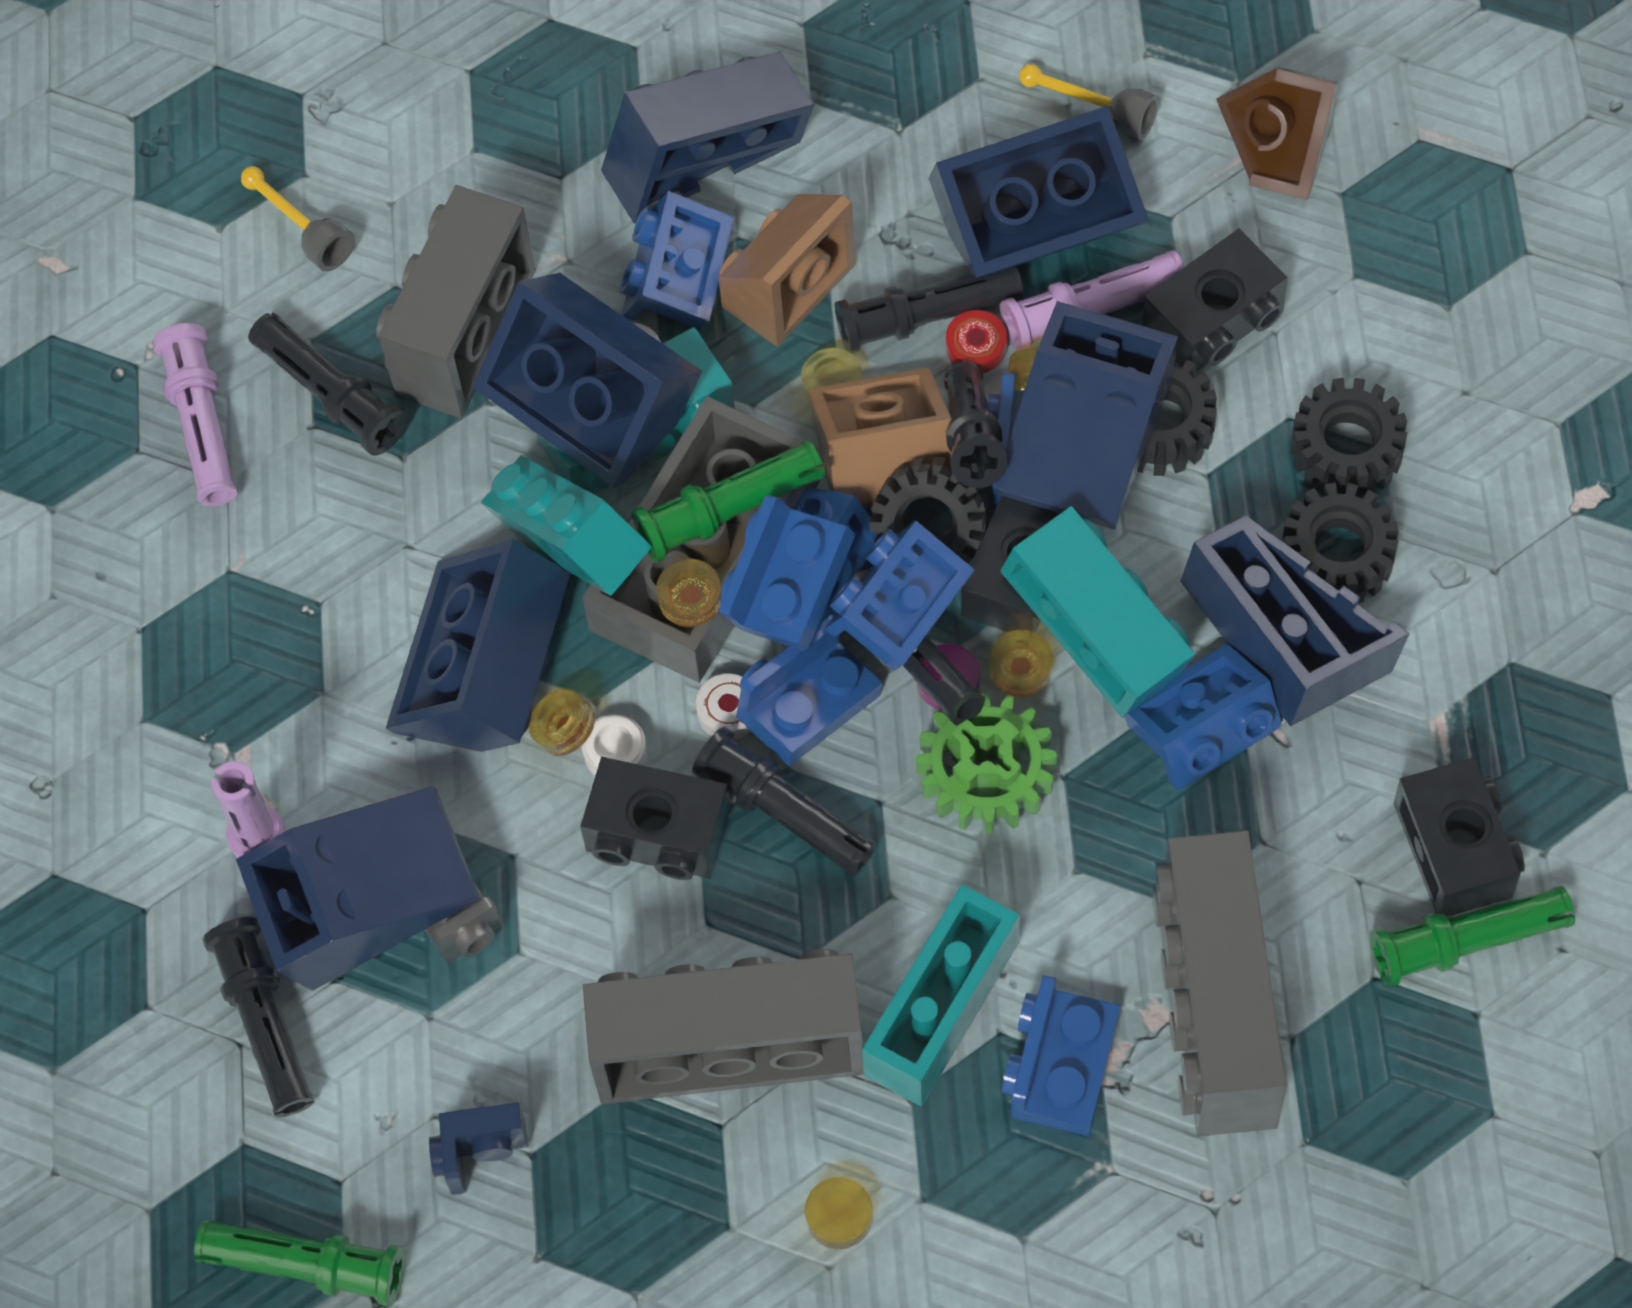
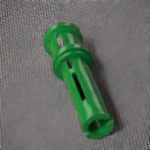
[631,440,825,563]
[1369,885,1575,988]
[194,1219,405,1307]

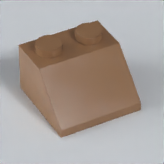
[718,194,856,347]
[808,367,952,509]

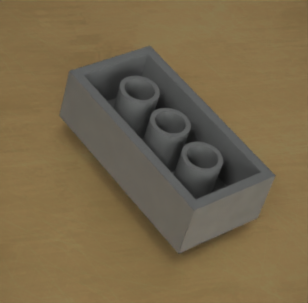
[582,396,820,683]
[1152,831,1286,1137]
[582,949,864,1104]

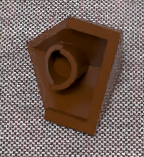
[1216,67,1338,200]

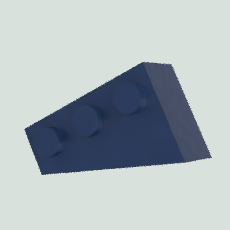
[601,51,814,223]
[1180,515,1410,727]

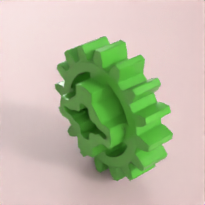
[916,692,1057,834]

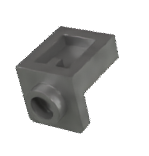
[425,883,503,964]

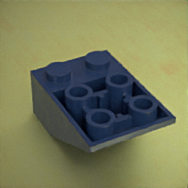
[994,301,1178,530]
[236,786,480,991]

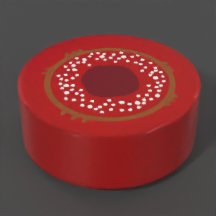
[946,310,1007,373]

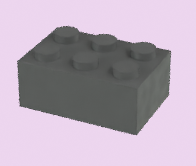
[376,185,536,419]

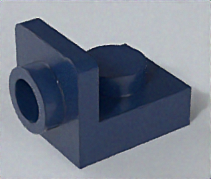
[429,1102,528,1195]

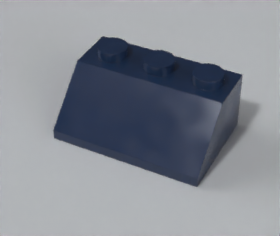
[928,106,1149,280]
[472,272,702,488]
[385,539,570,752]

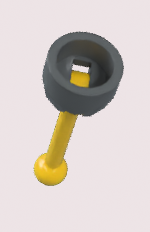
[1019,64,1159,140]
[241,166,355,271]

